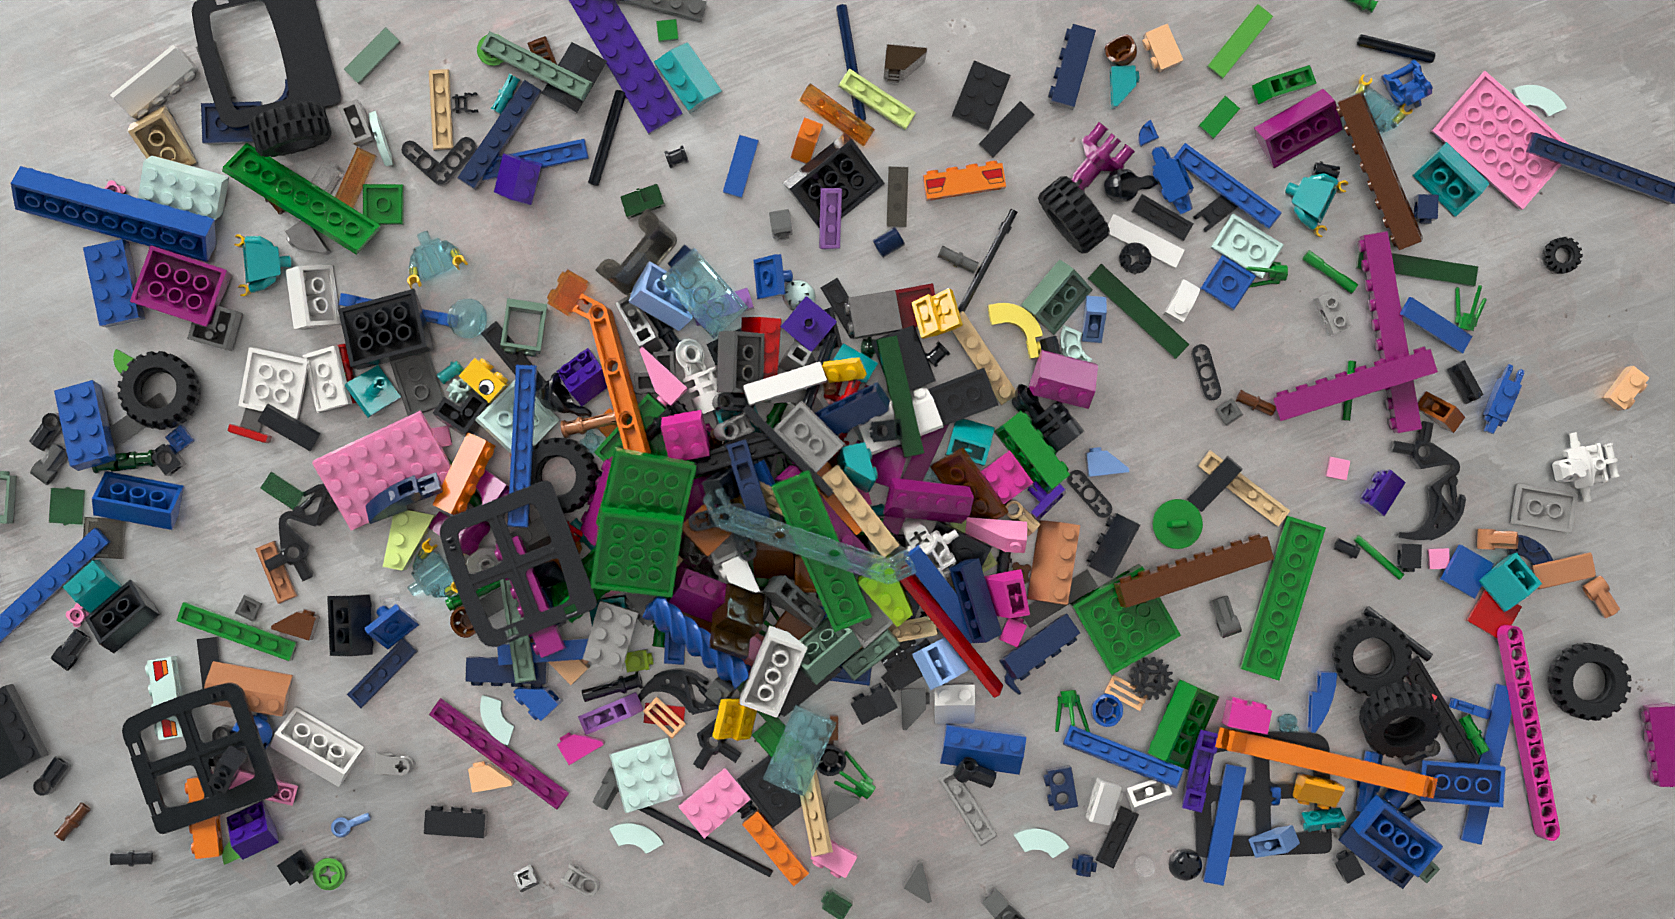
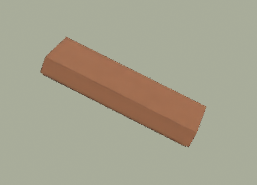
[255,541,298,604]

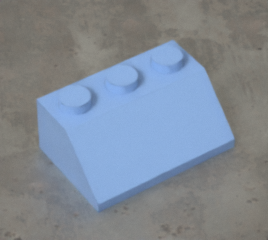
[629,261,700,331]

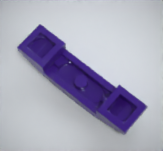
[1182,730,1218,813]

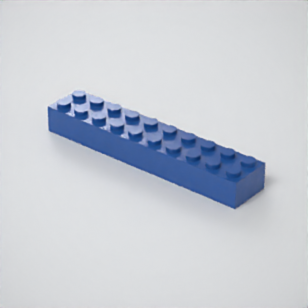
[11,166,216,262]

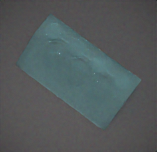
[660,248,748,339]
[763,705,837,796]

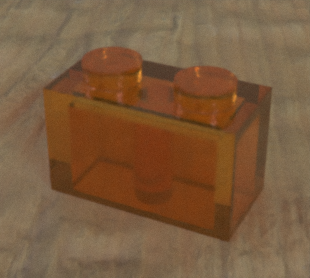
[547,269,590,317]

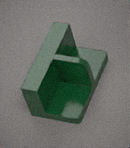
[620,184,665,219]

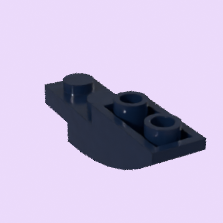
[727,439,770,524]
[365,472,443,524]
[1338,825,1414,889]

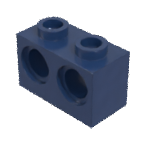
[1044,765,1078,811]

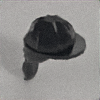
[1104,168,1159,203]
[538,372,592,417]

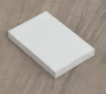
[303,345,352,413]

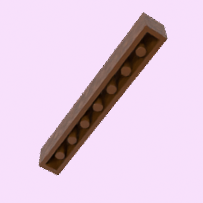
[1336,91,1423,250]
[1114,533,1274,608]

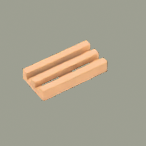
[1104,674,1147,711]
[643,697,686,739]

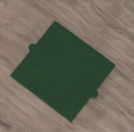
[49,487,85,526]

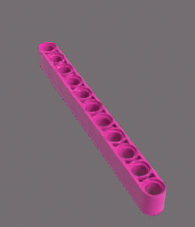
[1497,625,1560,841]

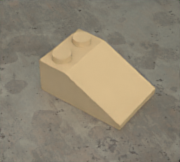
[128,106,197,166]

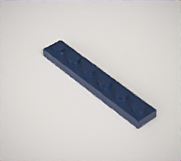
[457,80,542,190]

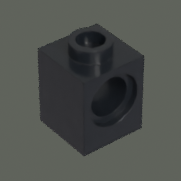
[869,419,903,442]
[151,444,186,476]
[1397,543,1422,572]
[277,850,314,886]
[1332,850,1365,884]

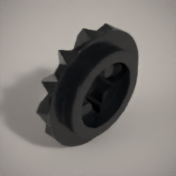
[1119,242,1151,275]

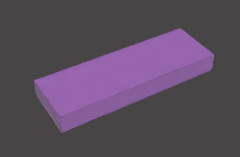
[819,188,842,249]

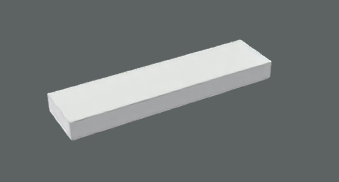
[1108,214,1185,268]
[743,362,827,406]

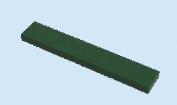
[1356,250,1479,287]
[1087,264,1189,359]
[876,336,924,458]

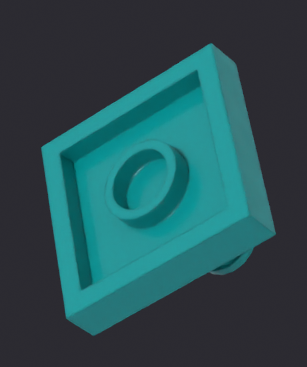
[345,365,401,418]

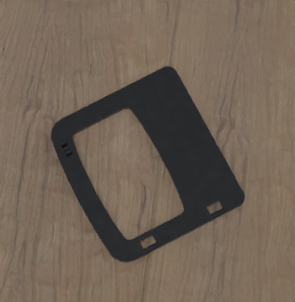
[191,0,341,128]

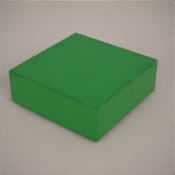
[656,19,679,42]

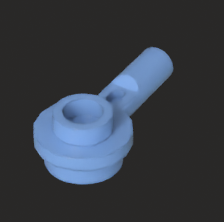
[331,813,371,838]

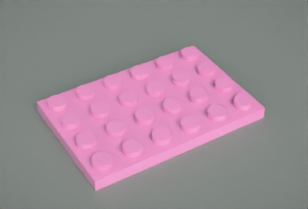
[1431,71,1570,210]
[312,411,451,531]

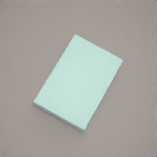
[1211,214,1284,279]

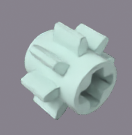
[446,379,472,403]

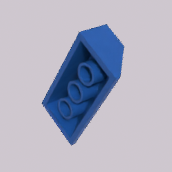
[92,471,184,530]
[940,724,1027,775]

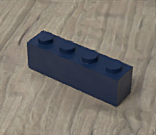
[1048,24,1096,110]
[814,382,890,435]
[949,559,1002,643]
[999,613,1080,681]
[465,656,549,688]

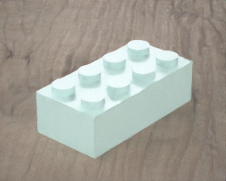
[138,156,229,220]

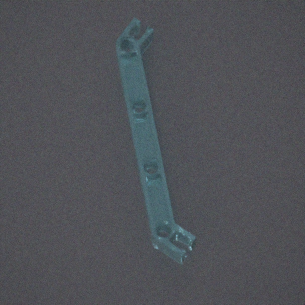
[703,487,917,584]

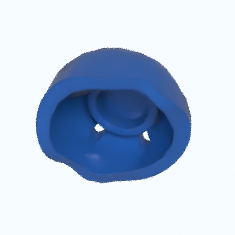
[1091,694,1123,727]

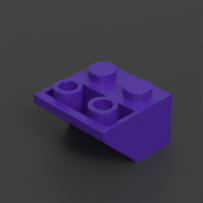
[556,348,607,407]
[1360,469,1406,516]
[226,801,279,860]

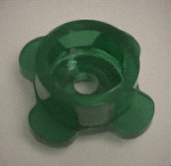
[861,337,875,359]

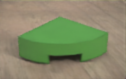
[113,349,135,374]
[222,841,240,865]

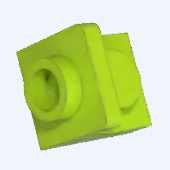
[625,649,654,673]

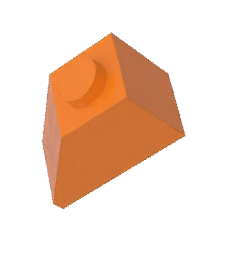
[791,117,823,164]

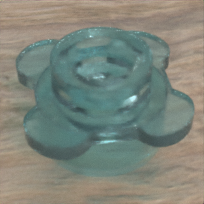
[580,430,604,453]
[1277,714,1299,733]

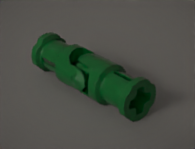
[92,449,156,474]

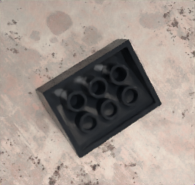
[783,133,885,229]
[338,289,434,370]
[0,684,49,780]

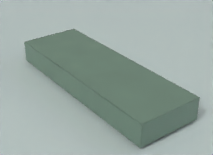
[344,27,401,84]
[841,628,900,681]

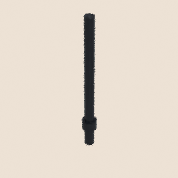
[958,209,1018,313]

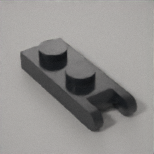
[1194,195,1238,233]

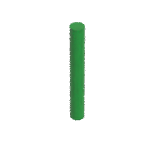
[1342,361,1356,421]
[1354,535,1404,580]

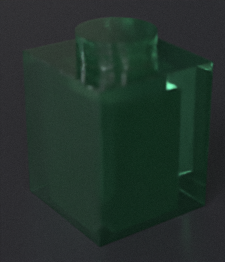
[821,888,853,919]

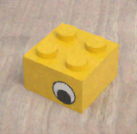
[459,358,509,403]

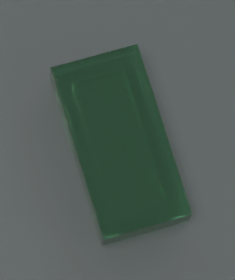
[260,472,304,510]

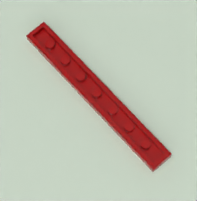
[897,564,1003,698]

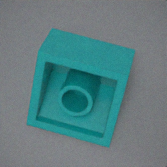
[63,560,122,613]

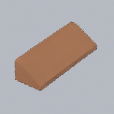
[1532,552,1596,589]

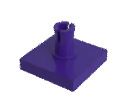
[780,296,837,352]
[1027,481,1066,521]

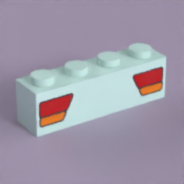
[145,656,183,740]

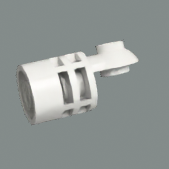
[675,338,727,414]

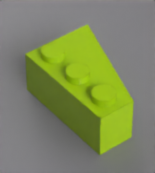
[858,554,913,627]

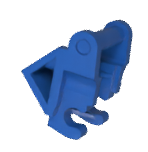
[1382,60,1433,108]

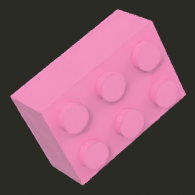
[678,768,751,838]

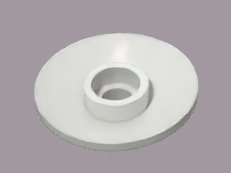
[466,547,501,574]

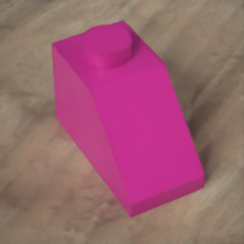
[557,732,605,765]

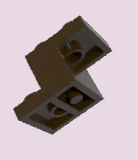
[709,582,765,660]

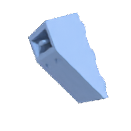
[912,637,970,690]

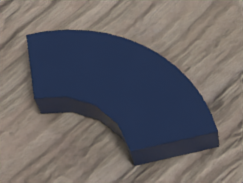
[1507,535,1553,566]

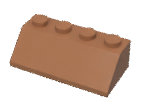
[1027,520,1080,606]
[204,661,293,717]

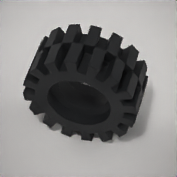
[1542,237,1583,274]

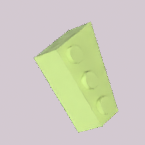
[383,509,436,571]

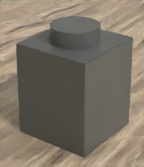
[705,677,738,706]

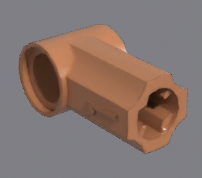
[1477,529,1518,550]
[1582,575,1620,618]

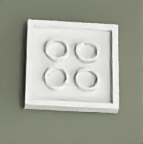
[238,347,310,419]

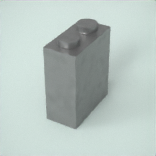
[843,290,902,339]

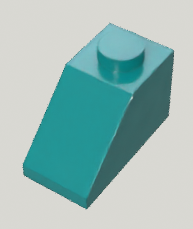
[1109,65,1140,109]

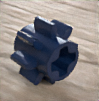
[1072,854,1097,877]

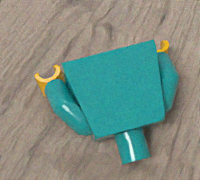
[1285,173,1348,237]
[234,234,291,296]

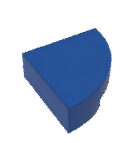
[1138,120,1159,147]
[1271,787,1281,806]

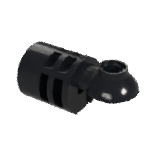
[1012,384,1084,453]

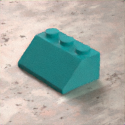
[654,42,722,114]
[1412,142,1490,217]

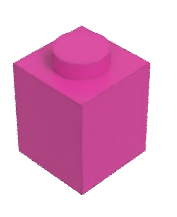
[998,617,1027,648]

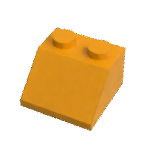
[1293,773,1345,809]

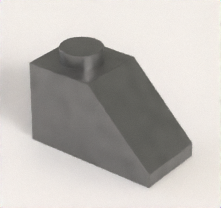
[285,221,331,255]

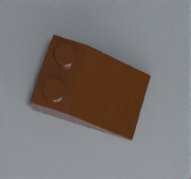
[752,521,795,580]

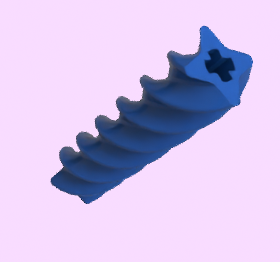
[642,596,751,690]

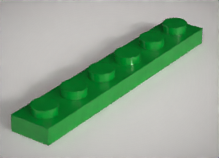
[176,602,297,661]

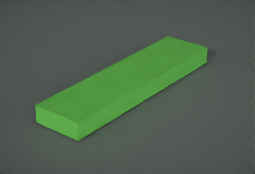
[1207,4,1273,79]

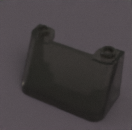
[595,208,677,296]

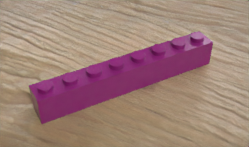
[1273,346,1438,421]

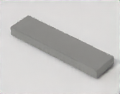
[938,767,998,846]

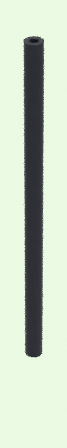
[638,806,773,877]

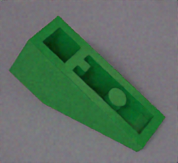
[1252,65,1317,104]

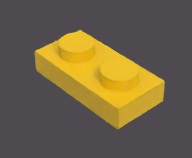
[822,357,867,383]

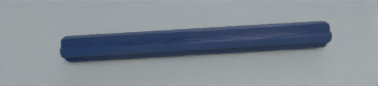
[836,4,866,122]

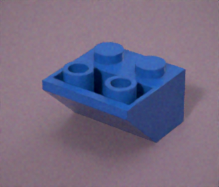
[513,686,563,721]

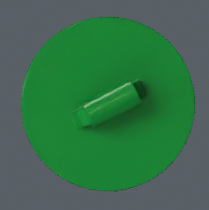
[1152,499,1203,549]

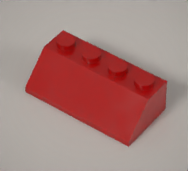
[741,317,782,379]

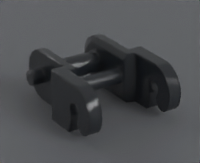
[452,92,479,114]

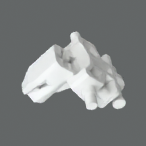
[1552,432,1620,502]
[894,518,959,581]

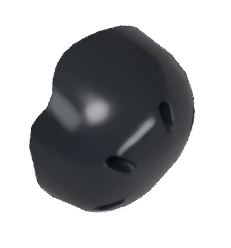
[814,744,846,776]
[1169,849,1202,881]

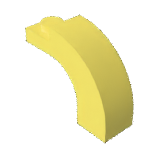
[987,303,1043,359]

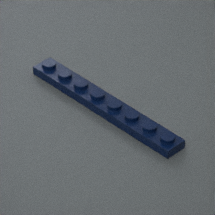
[1526,132,1675,204]

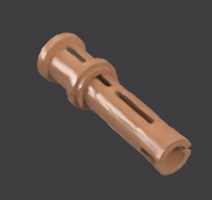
[560,412,617,438]

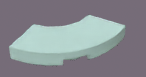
[1512,85,1567,117]
[368,111,393,167]
[1060,325,1092,362]
[480,695,515,745]
[609,823,664,854]
[1014,828,1070,858]

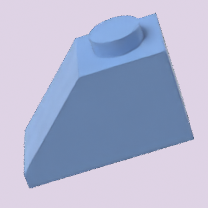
[1082,296,1107,343]
[1085,447,1129,477]
[1248,825,1300,858]

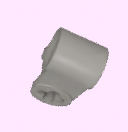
[714,413,755,441]
[374,752,414,776]
[560,863,600,897]

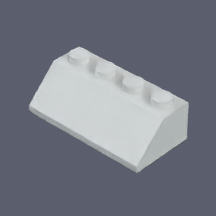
[111,45,199,120]
[854,386,943,455]
[740,625,807,717]
[270,707,364,787]

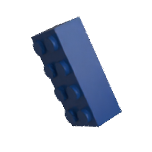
[83,239,145,328]
[54,380,117,471]
[1419,759,1506,808]
[1351,794,1443,877]

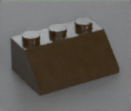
[883,44,927,83]

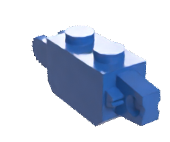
[1152,146,1194,214]
[1483,364,1524,434]

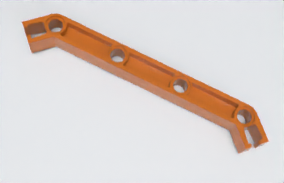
[572,293,651,454]
[1215,727,1438,798]

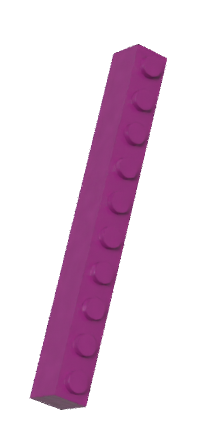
[1358,231,1422,433]

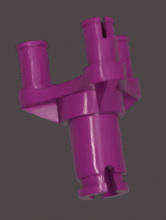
[1071,122,1135,192]

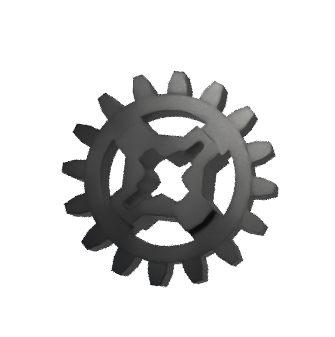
[1129,657,1174,700]

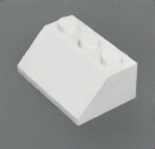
[286,265,341,329]

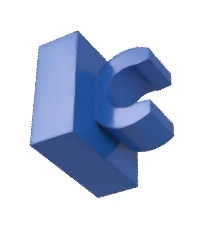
[165,425,195,453]

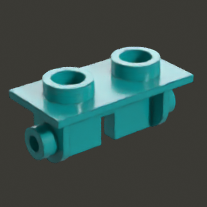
[1301,807,1347,832]

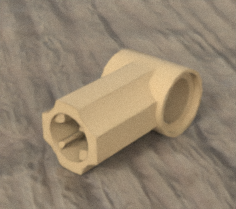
[1004,499,1040,536]

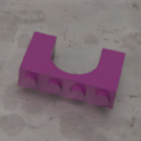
[428,468,509,556]

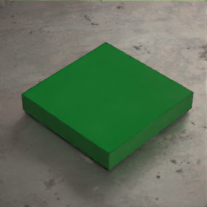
[363,184,404,225]

